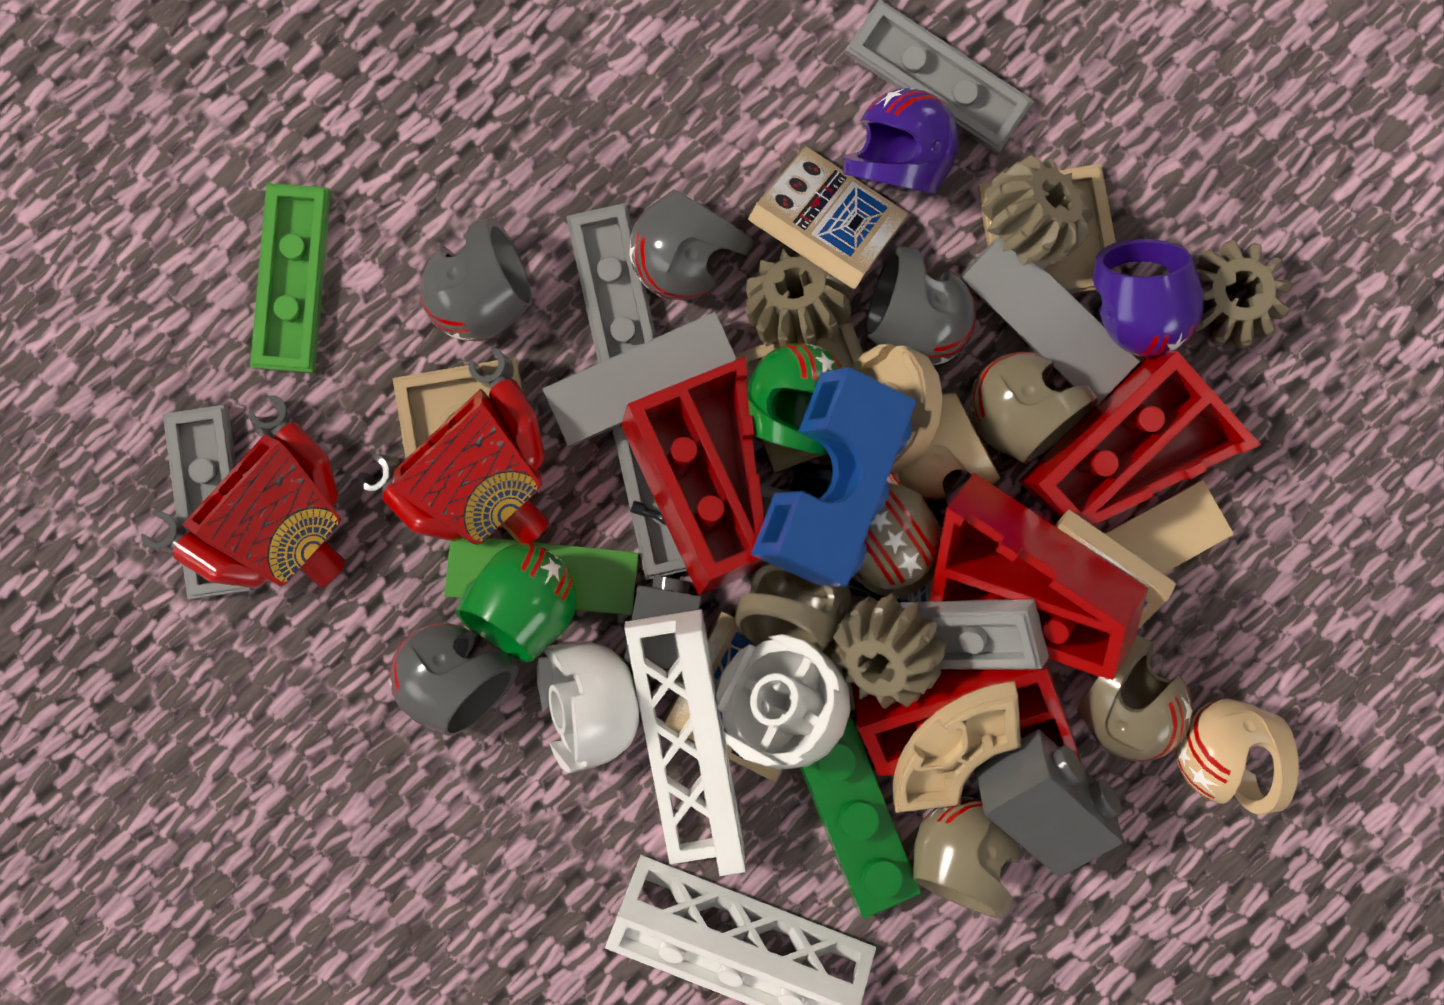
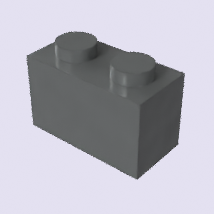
[976,729,1124,878]

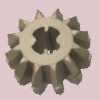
[981,155,1093,269]
[1195,240,1293,348]
[745,248,852,347]
[830,593,947,709]

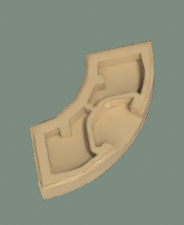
[893,681,1021,813]

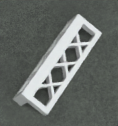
[625,609,745,876]
[605,855,876,1005]

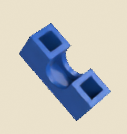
[751,367,917,587]

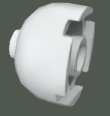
[716,635,850,769]
[537,641,641,773]

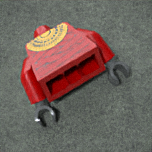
[358,348,550,545]
[141,395,346,588]

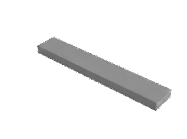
[566,203,687,580]

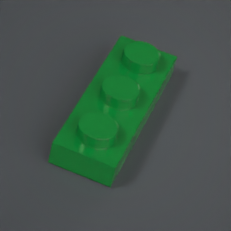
[800,717,921,919]

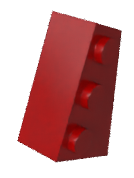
[1018,351,1261,526]
[621,356,764,596]
[929,473,1148,681]
[852,660,1082,776]

